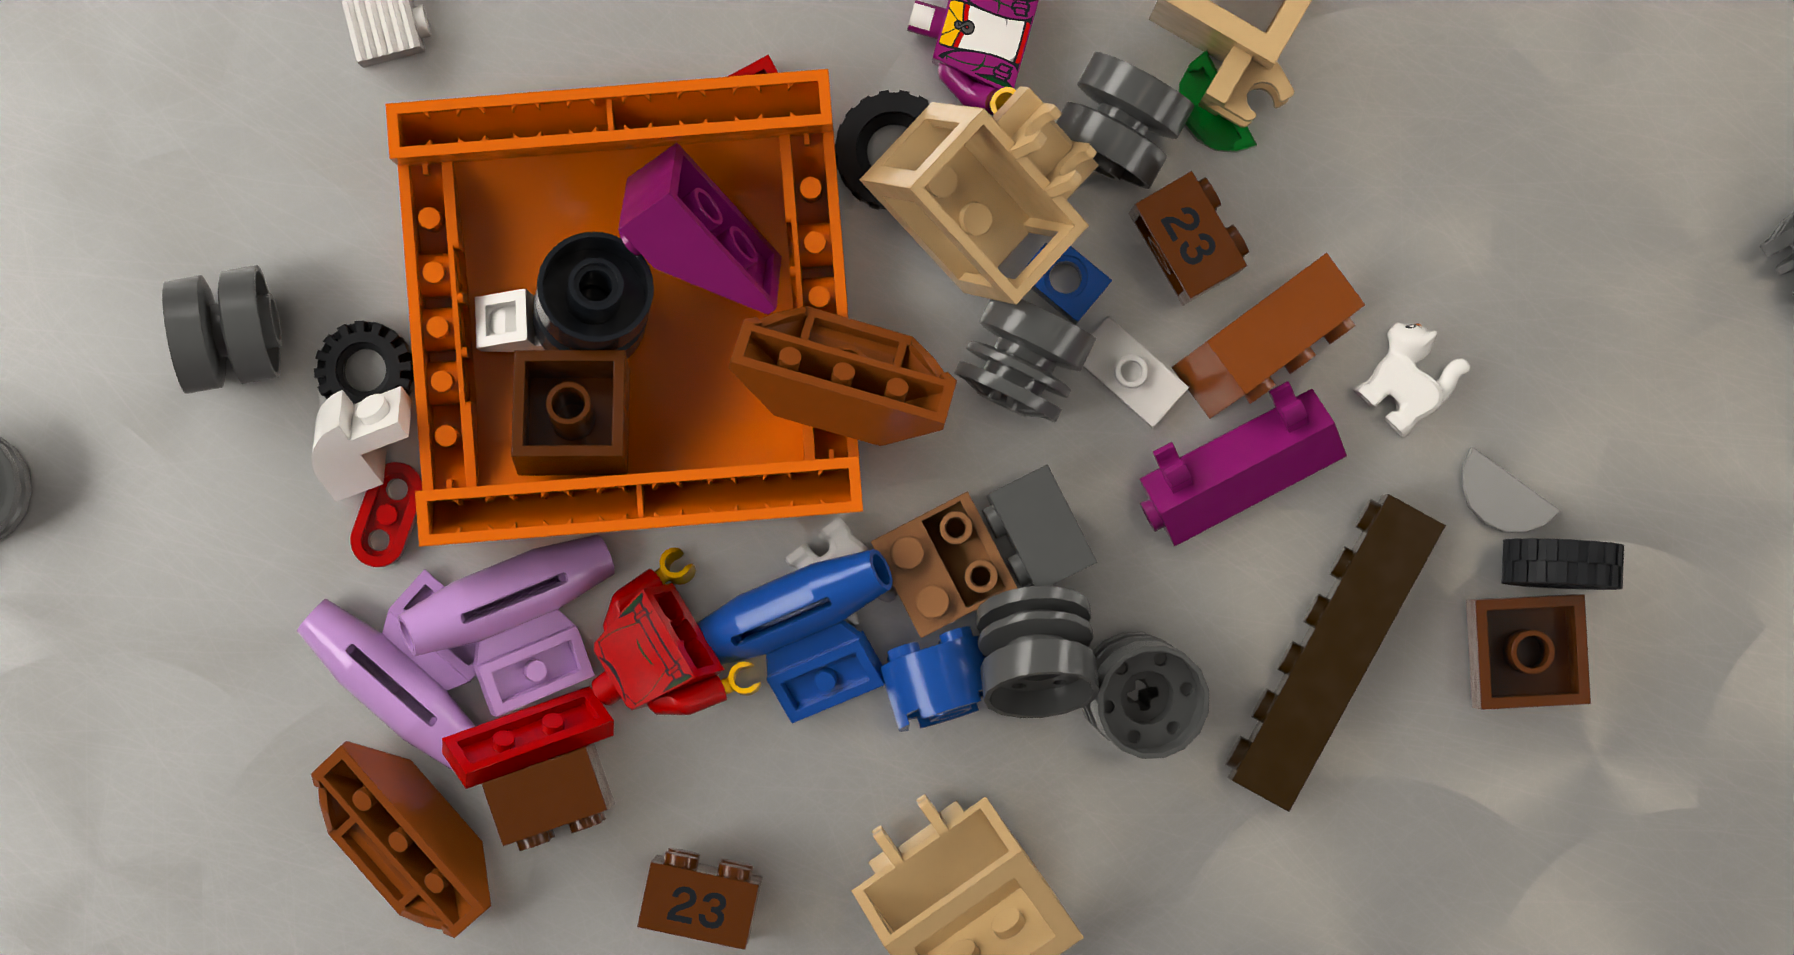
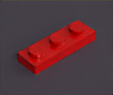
[442,686,614,789]

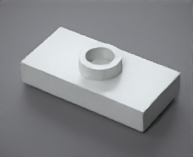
[1083,316,1189,428]

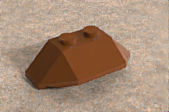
[729,306,957,446]
[311,741,491,938]

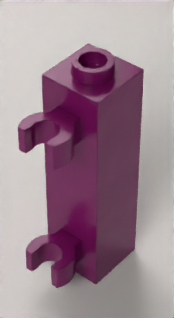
[1140,381,1347,546]

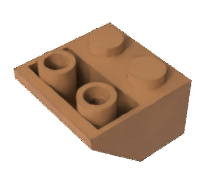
[871,491,1018,638]

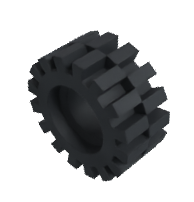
[314,320,414,404]

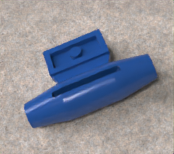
[697,549,893,723]

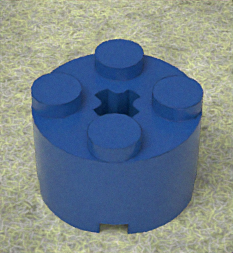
[880,626,986,732]

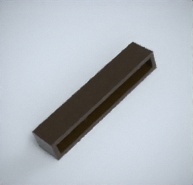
[1225,494,1446,812]

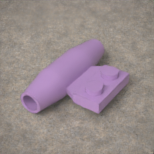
[398,535,615,717]
[297,569,476,771]

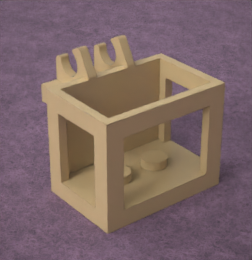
[1149,0,1312,128]
[859,86,1098,305]
[851,794,1084,955]

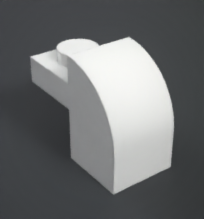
[312,386,412,502]

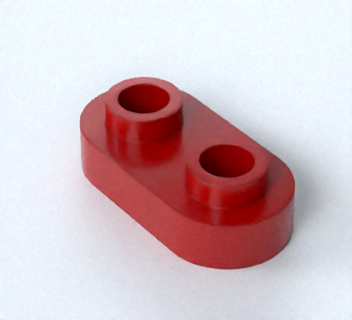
[350,462,422,567]

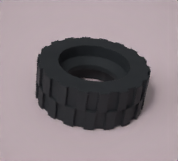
[835,90,929,210]
[1501,538,1624,590]

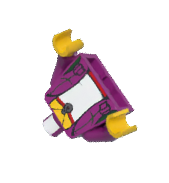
[907,0,1039,115]

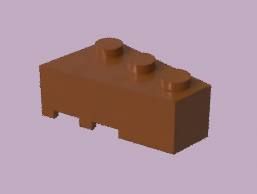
[1172,253,1365,419]

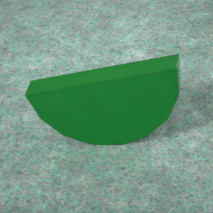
[1178,50,1257,153]

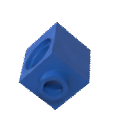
[1026,243,1112,325]

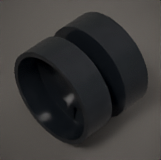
[533,232,654,359]

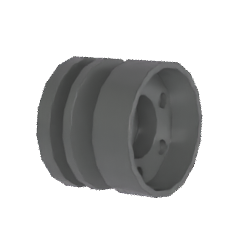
[954,299,1096,422]
[975,586,1099,718]
[1082,632,1209,759]

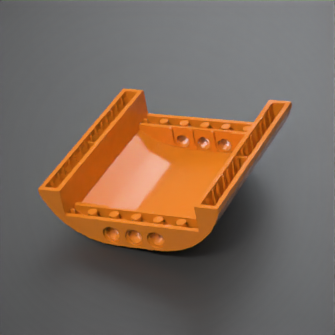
[385,69,863,547]

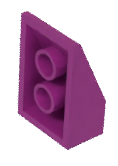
[618,142,782,315]

